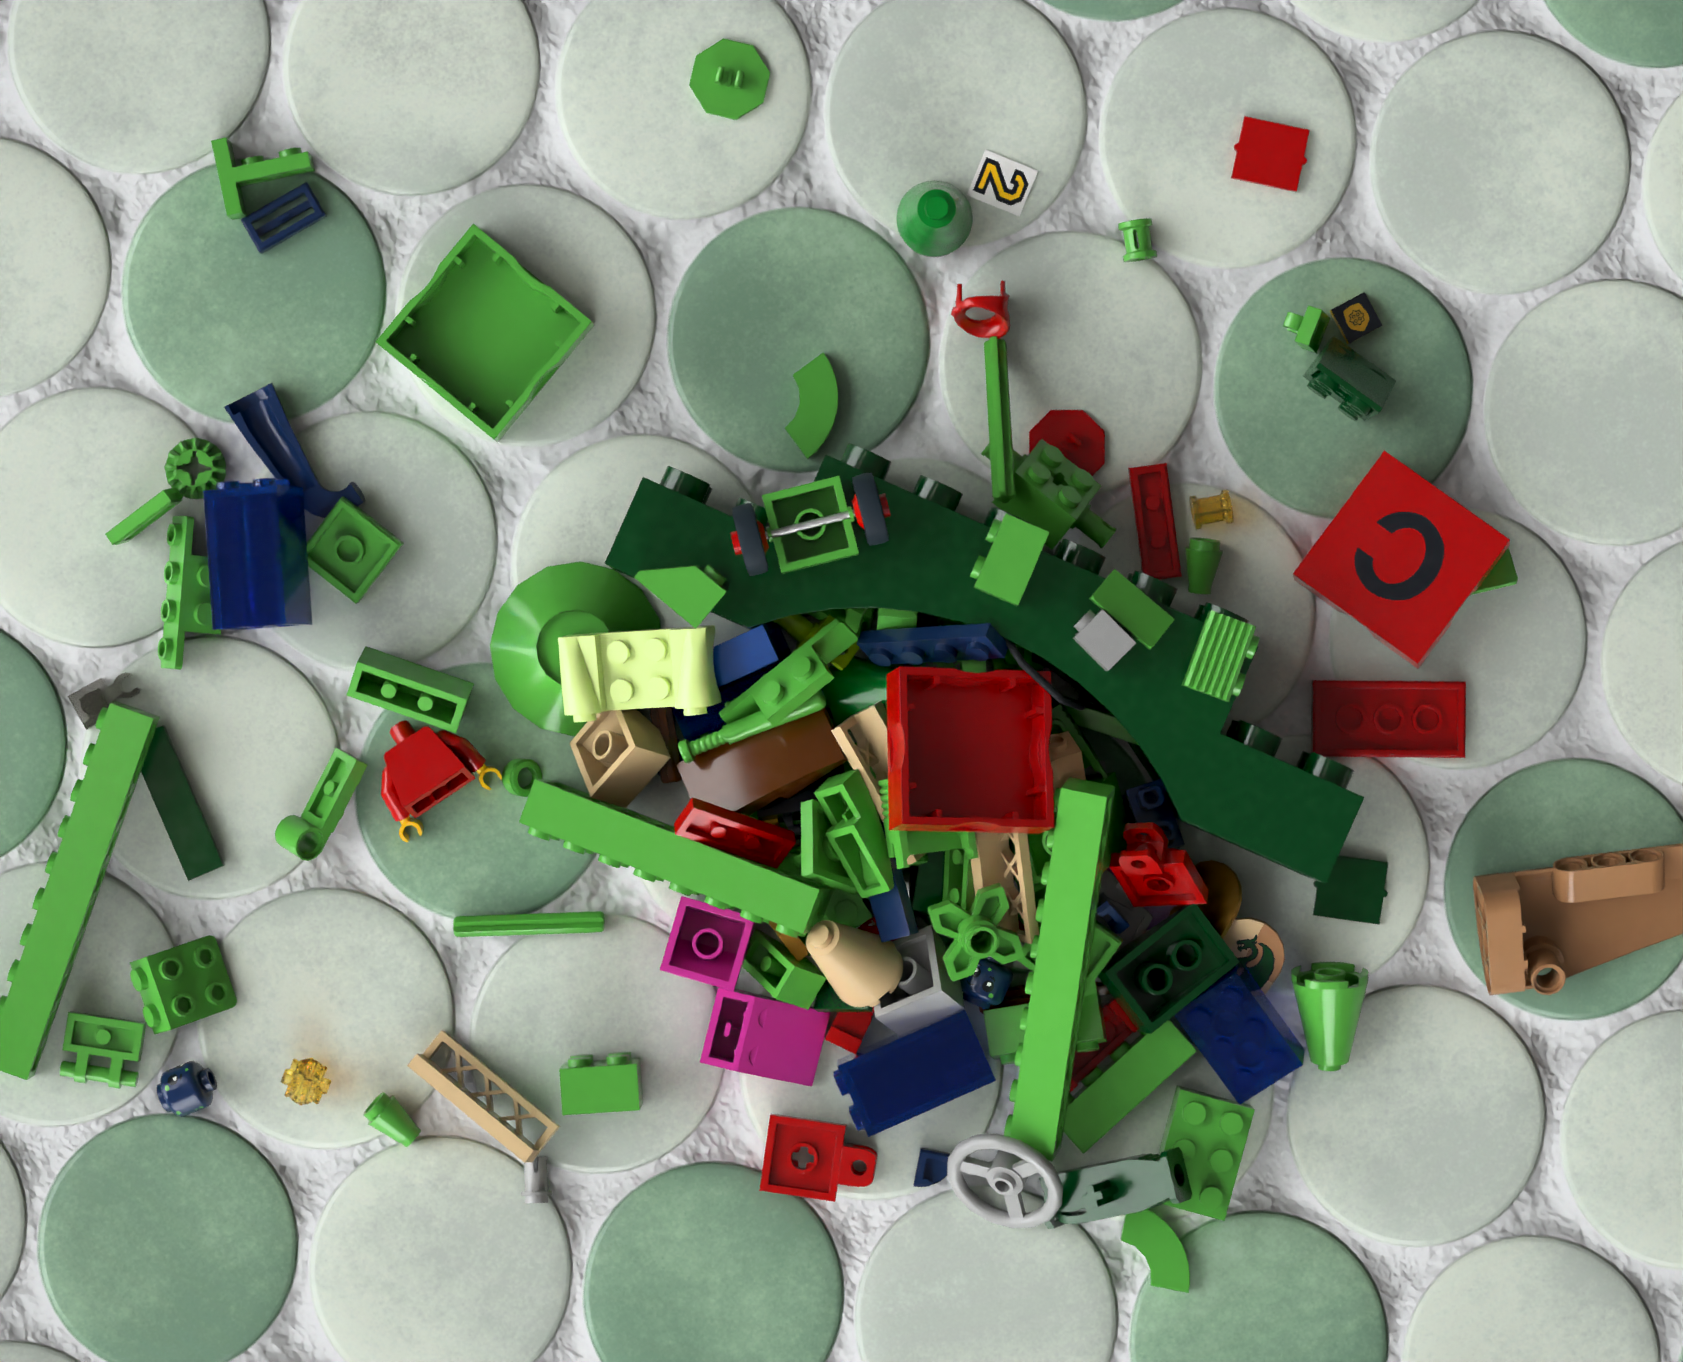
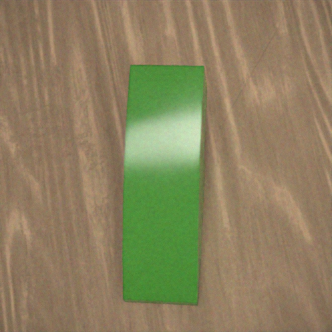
[814,769,894,899]

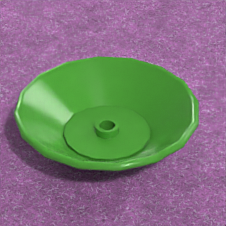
[490,561,661,736]

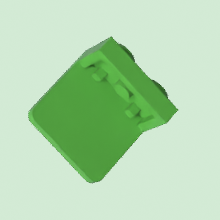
[130,935,237,1035]

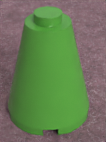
[1291,962,1369,1071]

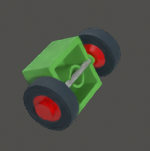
[730,473,891,576]

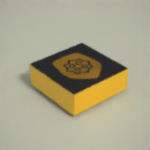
[1330,292,1383,345]

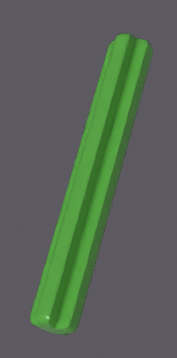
[453,911,605,937]

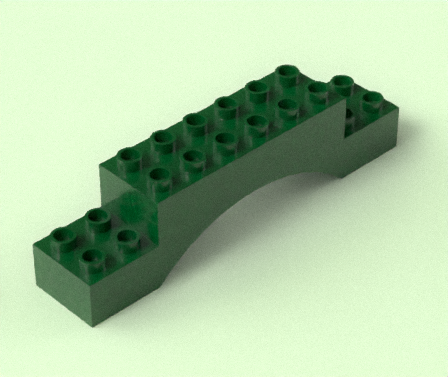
[605,443,1364,884]

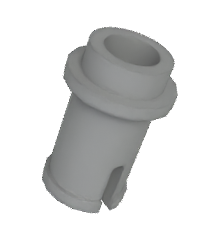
[521,1156,552,1204]

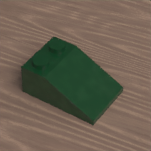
[1098,904,1240,1034]

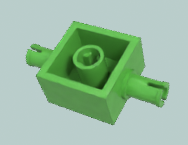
[981,439,1117,550]

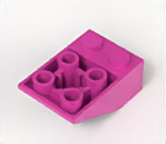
[700,987,830,1087]

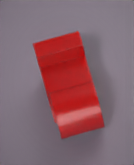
[825,1007,874,1054]

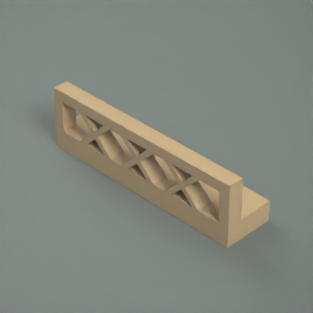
[831,701,926,865]
[970,832,1039,944]
[407,1030,560,1163]

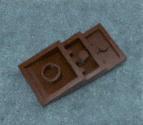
[676,706,848,816]

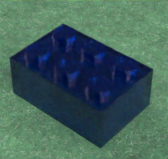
[1174,959,1305,1105]

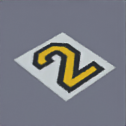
[967,149,1038,217]

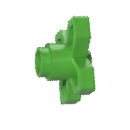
[928,883,1024,981]

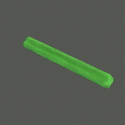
[984,336,1015,503]

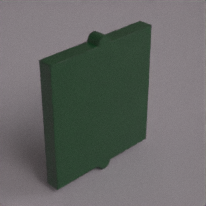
[1313,855,1388,925]

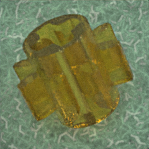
[281,1058,331,1106]

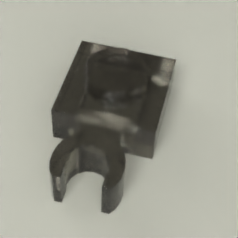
[68,672,141,730]

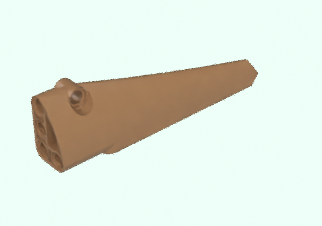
[1473,843,1683,995]

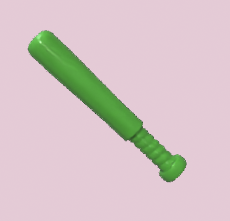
[678,689,826,763]

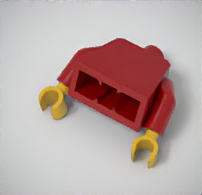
[381,720,502,842]

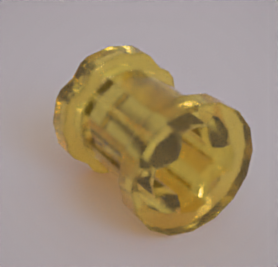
[1189,490,1234,530]

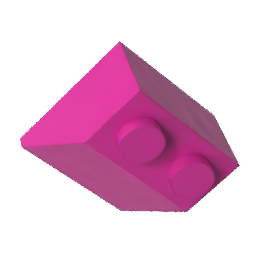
[660,896,755,992]

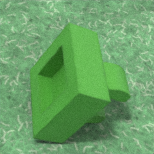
[1283,305,1330,353]

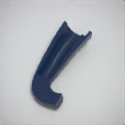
[224,382,366,518]

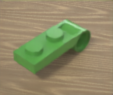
[275,748,368,861]

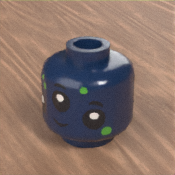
[960,956,1013,1010]
[157,1061,217,1117]

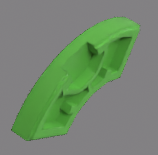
[785,352,838,460]
[1120,1209,1190,1293]

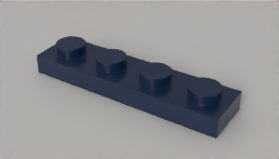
[857,623,1008,667]

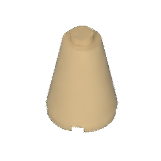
[806,920,903,1008]

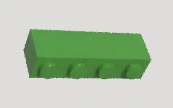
[1063,1020,1197,1154]

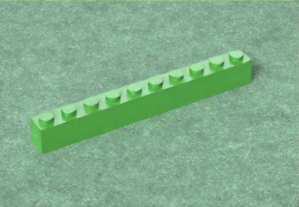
[0,701,160,1080]
[1004,777,1115,1161]

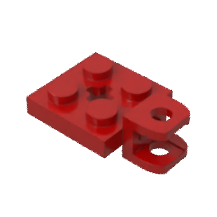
[1109,822,1209,907]
[759,1113,877,1202]

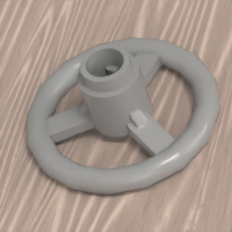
[947,1134,1063,1228]

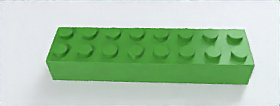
[519,779,834,938]

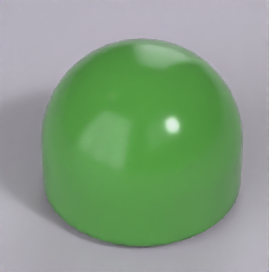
[502,758,542,797]

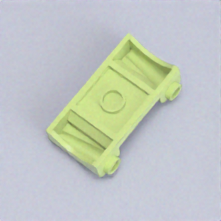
[558,625,722,722]

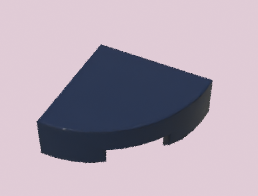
[913,1148,951,1187]

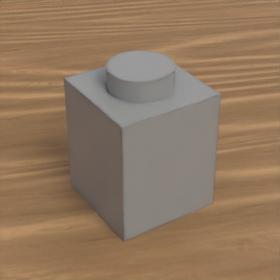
[1073,609,1136,671]

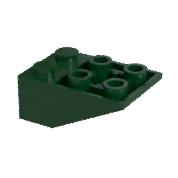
[1303,336,1396,421]

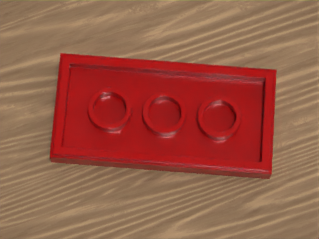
[1311,680,1466,758]

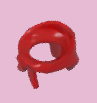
[951,280,1011,339]

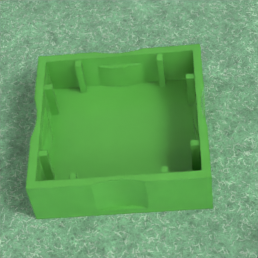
[376,224,594,443]

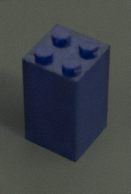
[203,478,312,630]
[833,1009,996,1137]

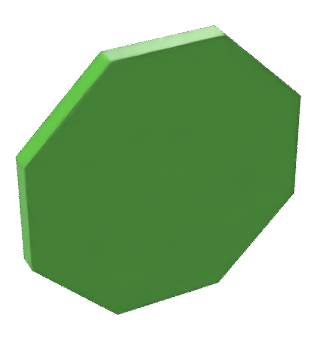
[689,38,770,120]

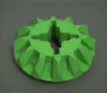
[164,438,226,499]

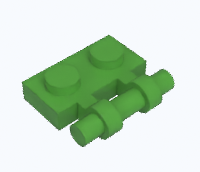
[60,1011,146,1089]

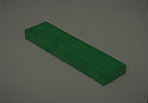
[141,725,225,881]

